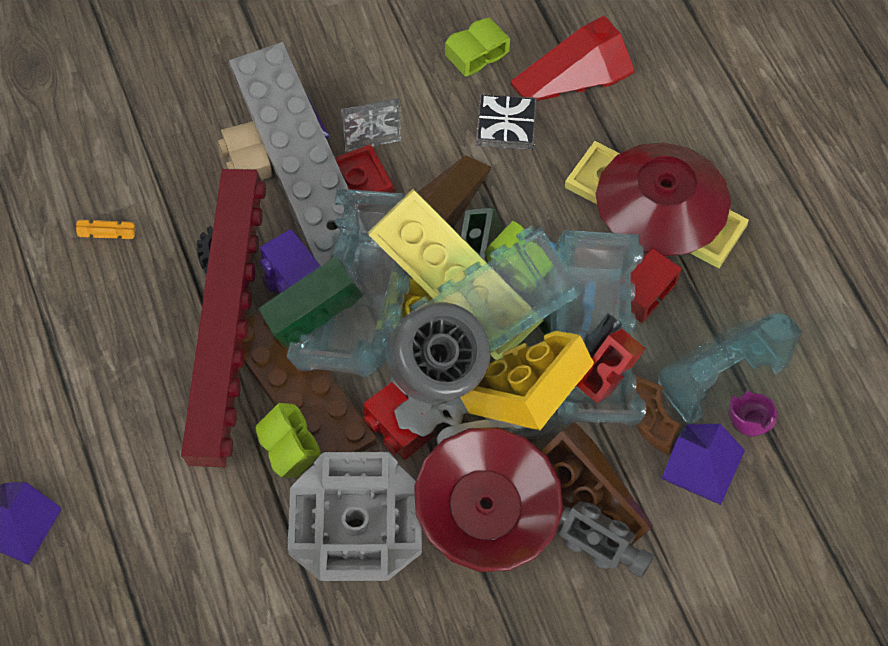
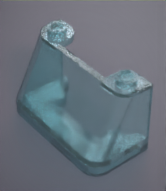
[658,313,802,425]

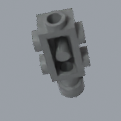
[558,501,654,578]

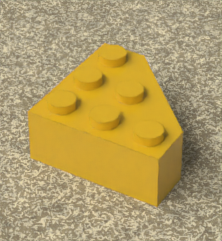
[460,331,594,430]

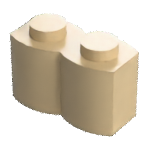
[218,121,272,180]

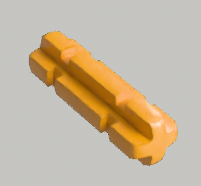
[76,219,136,239]

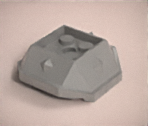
[288,452,422,581]

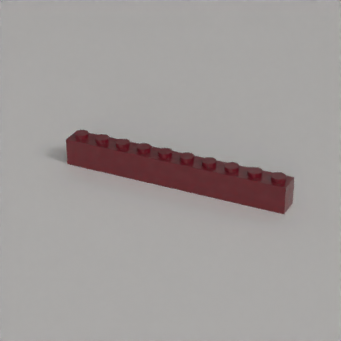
[181,169,266,468]

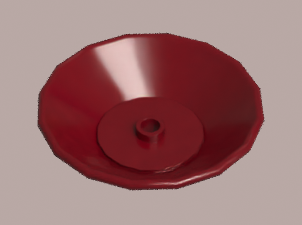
[595,142,731,256]
[414,427,563,572]

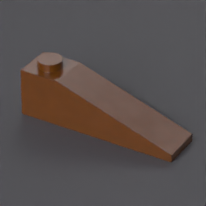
[417,155,491,228]
[541,421,653,546]

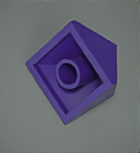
[661,424,745,505]
[0,482,62,565]

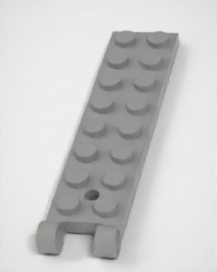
[229,42,382,271]

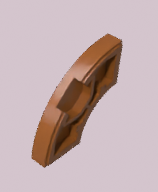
[629,375,681,455]

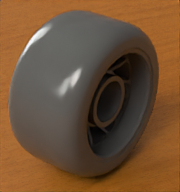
[387,302,490,404]

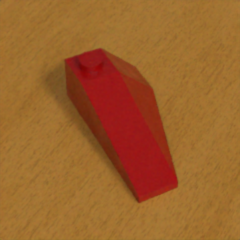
[510,15,634,102]

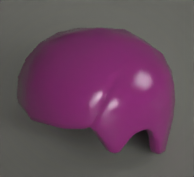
[728,390,778,437]

